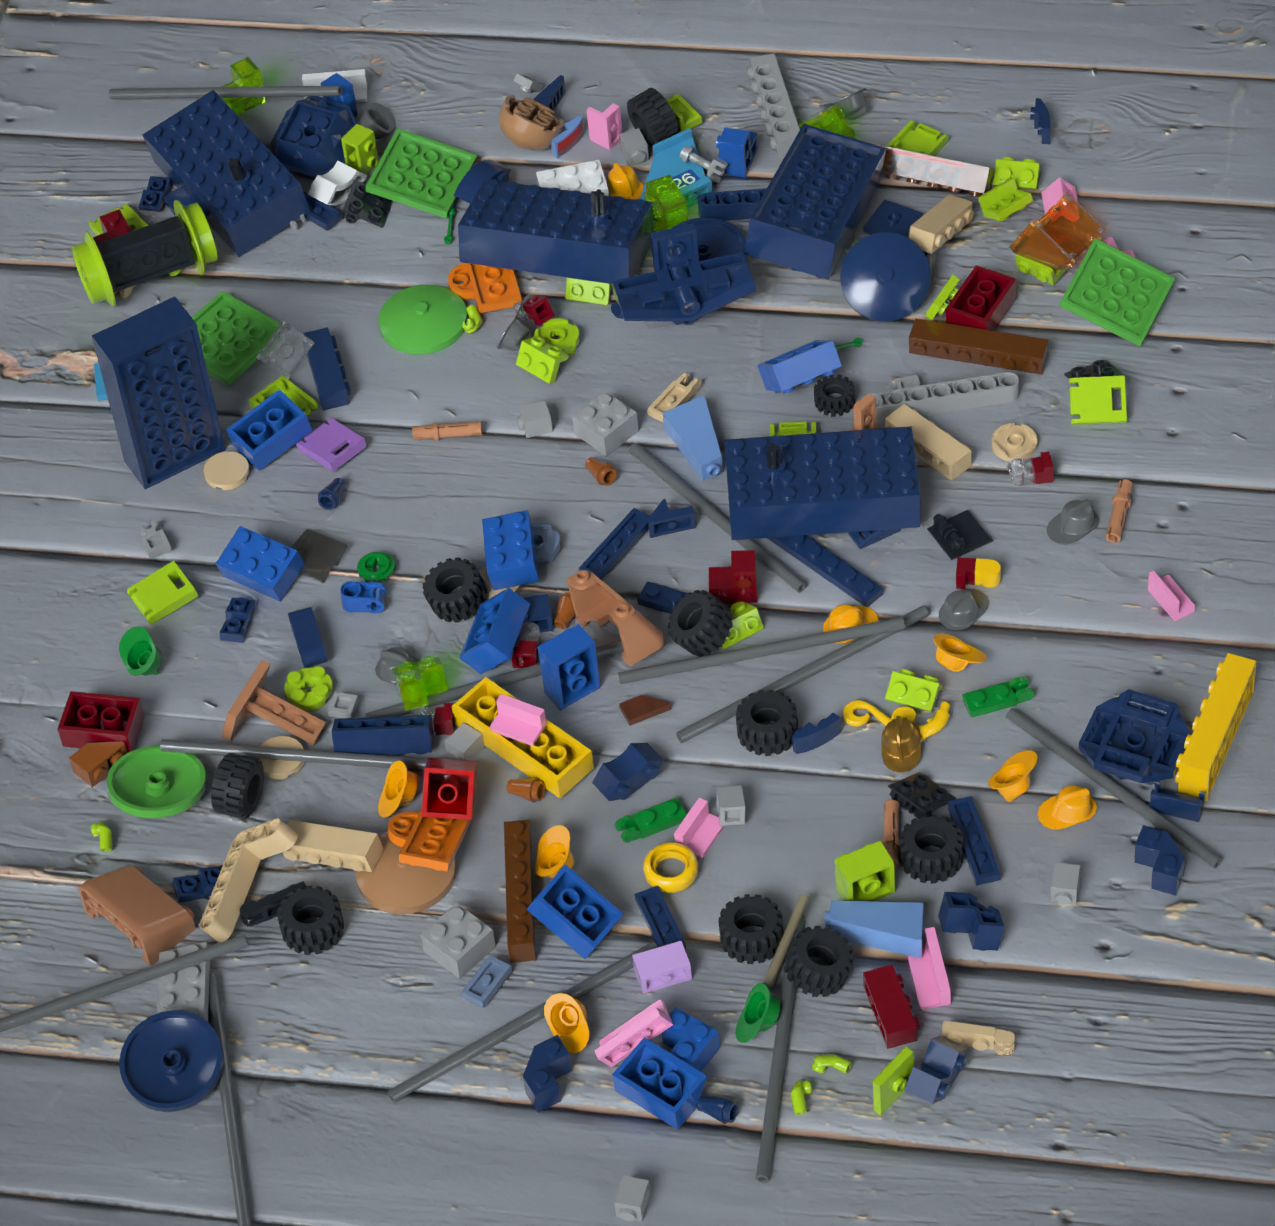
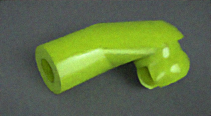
[91,821,112,852]

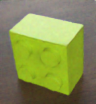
[834,840,895,902]

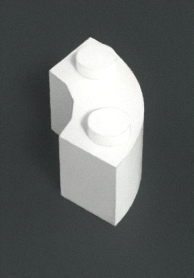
[308,161,368,206]

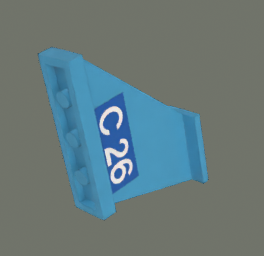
[640,128,712,225]

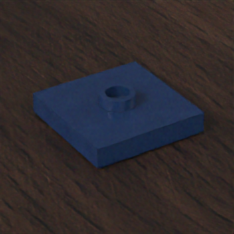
[863,199,923,238]

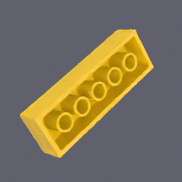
[1175,653,1256,802]
[452,677,594,799]

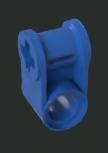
[340,581,387,614]

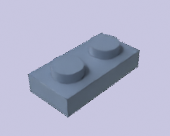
[461,955,512,1008]

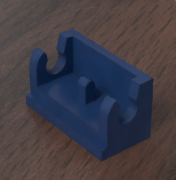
[1150,781,1205,822]

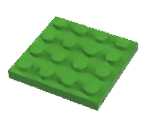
[366,128,477,219]
[1059,238,1175,347]
[192,291,288,386]

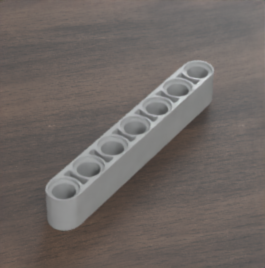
[864,372,1019,424]

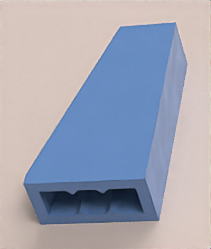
[663,396,723,481]
[825,901,924,958]

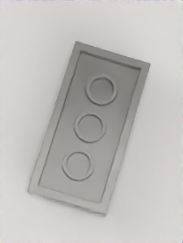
[157,942,210,1022]

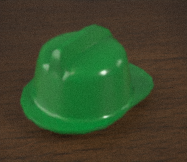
[119,627,162,676]
[735,983,781,1043]

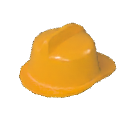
[606,163,644,200]
[823,604,878,643]
[933,633,987,672]
[988,750,1038,802]
[378,760,418,818]
[1037,785,1097,830]
[535,825,574,879]
[544,993,590,1054]

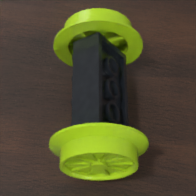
[71,200,218,307]

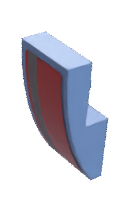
[551,115,584,159]

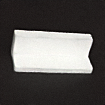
[302,69,367,103]

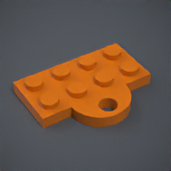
[448,263,522,314]
[387,808,474,871]

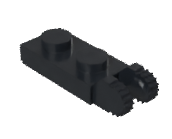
[239,881,306,927]

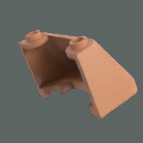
[566,570,664,667]
[78,865,196,967]

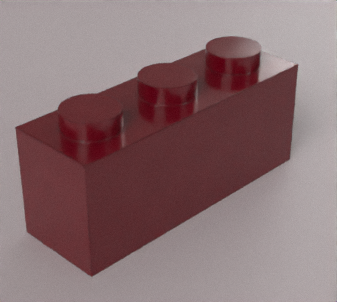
[863,964,920,1049]

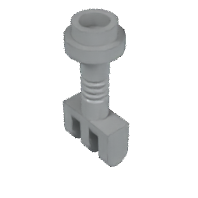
[679,146,728,183]

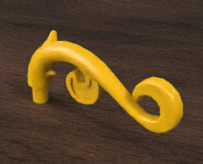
[843,700,950,742]

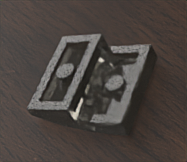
[292,529,348,583]

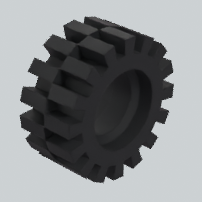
[814,374,855,417]

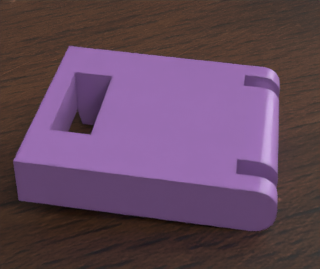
[296,418,367,472]

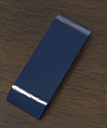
[288,607,328,668]

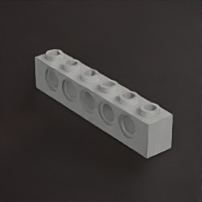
[747,53,800,158]

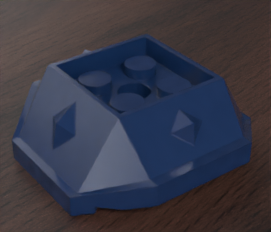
[269,96,357,180]
[1079,689,1191,786]

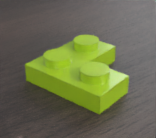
[925,274,960,320]

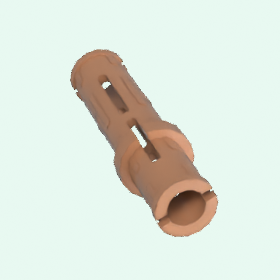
[412,421,482,441]
[1105,479,1133,543]
[881,800,900,869]

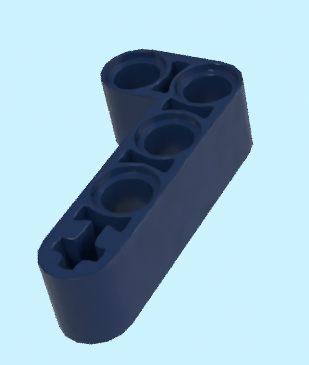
[697,188,767,221]

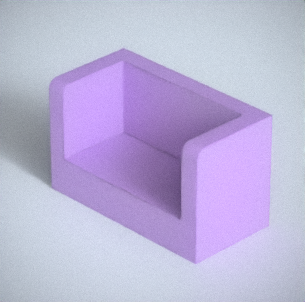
[632,941,692,994]

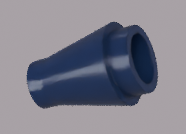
[318,478,346,510]
[697,1096,739,1124]

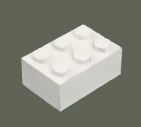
[536,160,609,196]

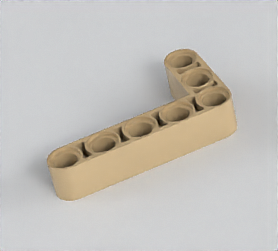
[199,818,298,943]

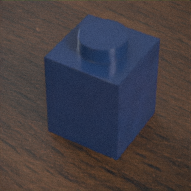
[524,594,553,634]

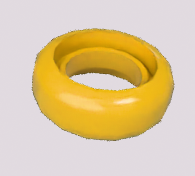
[643,842,698,893]

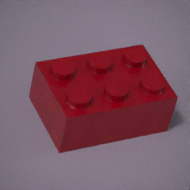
[946,265,1016,331]
[58,691,145,753]

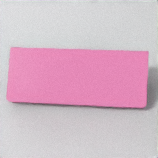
[907,927,951,1010]
[594,1000,674,1067]

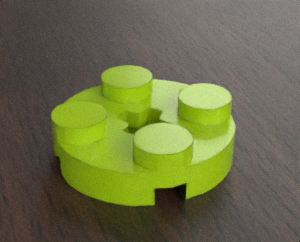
[534,318,580,355]
[284,666,333,711]

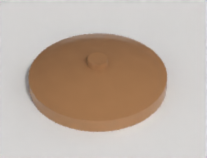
[355,831,456,914]

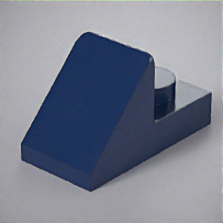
[648,499,696,538]

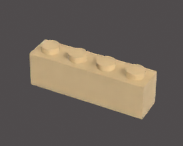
[909,194,974,254]
[885,404,971,481]
[282,820,384,872]

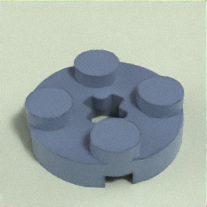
[532,522,561,564]

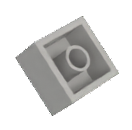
[572,391,639,457]
[420,902,496,979]

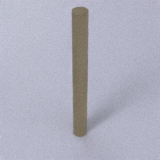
[763,894,809,988]

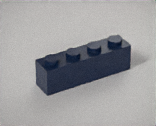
[302,327,351,411]
[331,715,434,756]

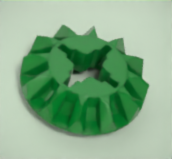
[357,552,395,582]

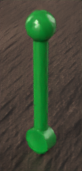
[444,208,456,245]
[835,338,863,350]

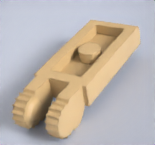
[647,373,702,423]
[941,1021,1015,1055]

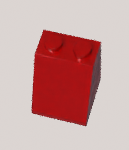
[422,758,478,820]

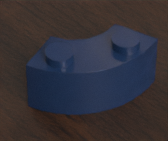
[454,159,511,203]
[592,743,664,801]

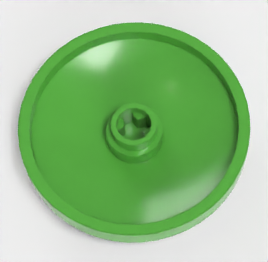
[378,285,468,355]
[107,745,206,818]

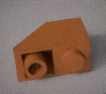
[69,741,127,788]

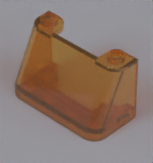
[1009,192,1105,271]

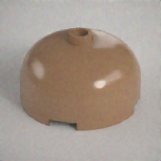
[498,95,564,150]

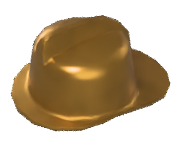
[881,716,921,773]

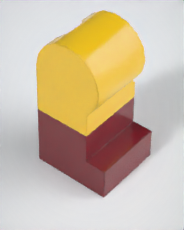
[956,557,1001,589]

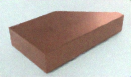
[619,695,671,726]

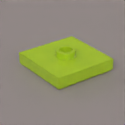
[872,1047,914,1115]

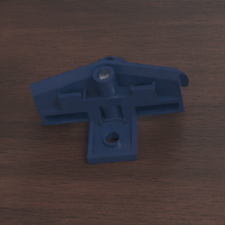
[611,223,756,325]

